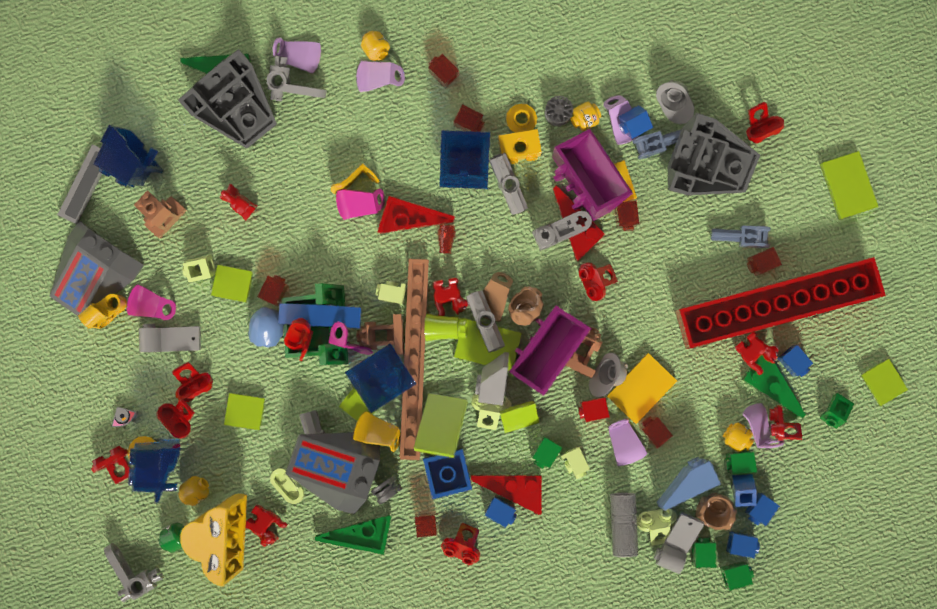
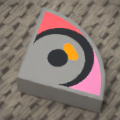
[112,407,138,427]

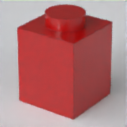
[577,397,610,422]

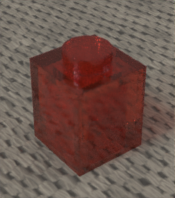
[428,54,459,89]
[453,104,485,137]
[615,200,639,232]
[747,247,782,276]
[257,275,289,307]
[640,416,673,449]
[415,512,438,538]

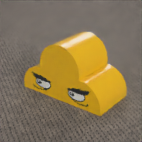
[180,493,247,587]

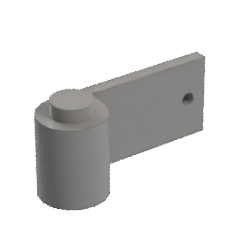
[139,324,201,352]
[653,512,705,574]

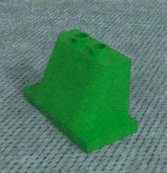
[282,283,349,365]

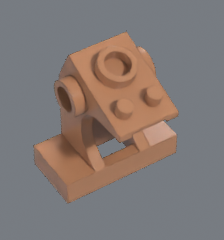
[134,190,187,239]
[356,314,404,355]
[565,326,603,378]

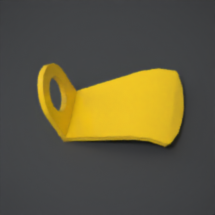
[330,164,379,195]
[353,411,401,452]

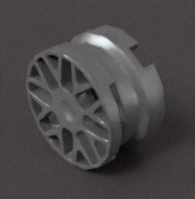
[545,96,573,127]
[370,475,403,505]

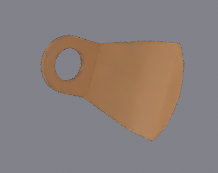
[483,272,513,322]

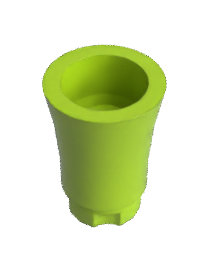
[425,314,468,342]

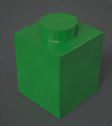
[531,436,562,469]
[724,451,757,475]
[692,537,717,568]
[720,561,754,591]

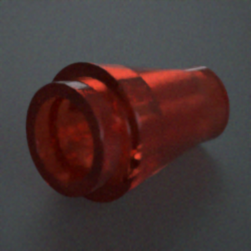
[437,225,457,254]

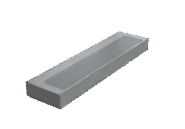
[57,144,112,224]

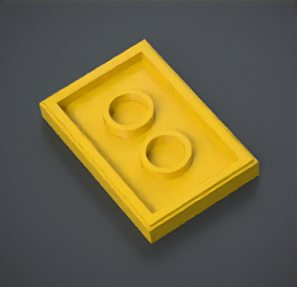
[606,353,677,424]

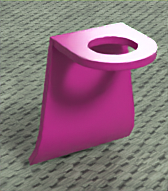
[336,189,385,220]
[127,285,176,320]
[329,322,373,355]

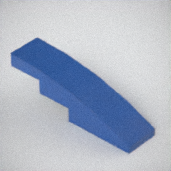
[278,304,361,329]

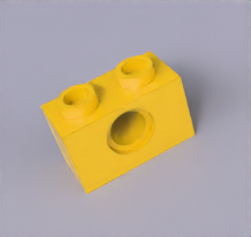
[498,129,542,165]

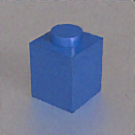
[618,105,653,139]
[777,345,813,377]
[732,474,757,507]
[745,492,780,526]
[485,496,517,528]
[726,531,760,559]

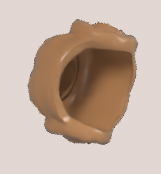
[508,286,544,326]
[695,493,737,530]

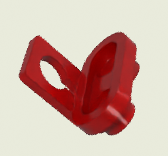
[746,102,785,143]
[579,262,618,301]
[284,318,313,361]
[172,362,213,402]
[156,398,195,439]
[769,405,802,441]
[91,445,133,484]
[441,523,481,565]

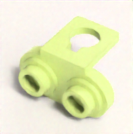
[471,394,511,430]
[270,468,304,504]
[636,508,677,546]

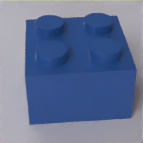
[423,448,472,499]

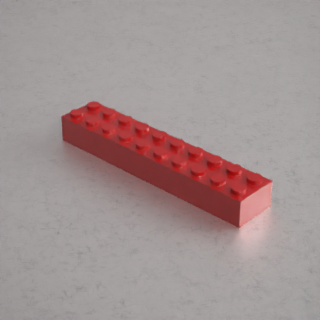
[675,257,886,349]

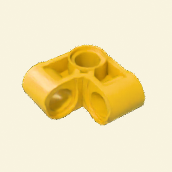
[78,294,127,329]

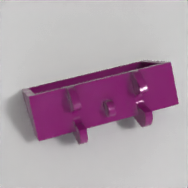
[552,129,633,221]
[509,306,591,396]

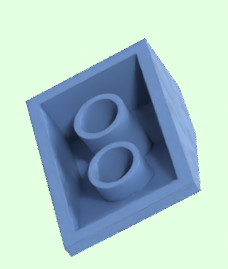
[656,457,721,510]

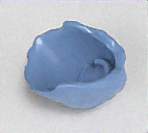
[248,307,284,347]

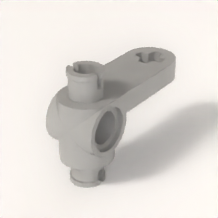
[267,56,327,101]
[532,211,592,251]
[104,543,164,602]

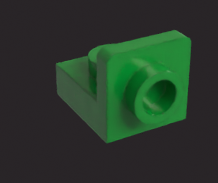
[820,393,854,429]

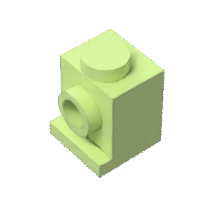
[183,254,216,282]
[376,281,407,305]
[560,446,590,479]

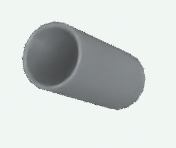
[610,493,639,557]

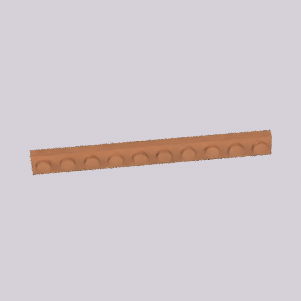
[400,259,429,460]

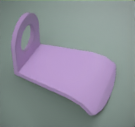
[273,37,321,74]
[356,61,405,92]
[603,96,640,145]
[743,403,785,448]
[608,419,647,466]

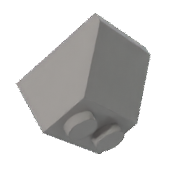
[475,352,509,405]

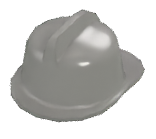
[656,79,695,124]
[589,353,628,397]

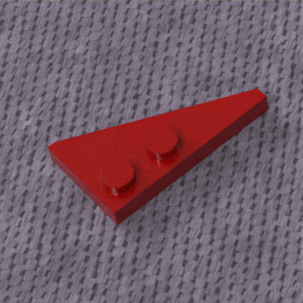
[553,185,605,262]
[377,196,455,234]
[471,475,542,515]

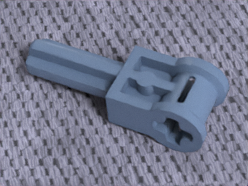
[632,130,681,160]
[711,225,770,248]

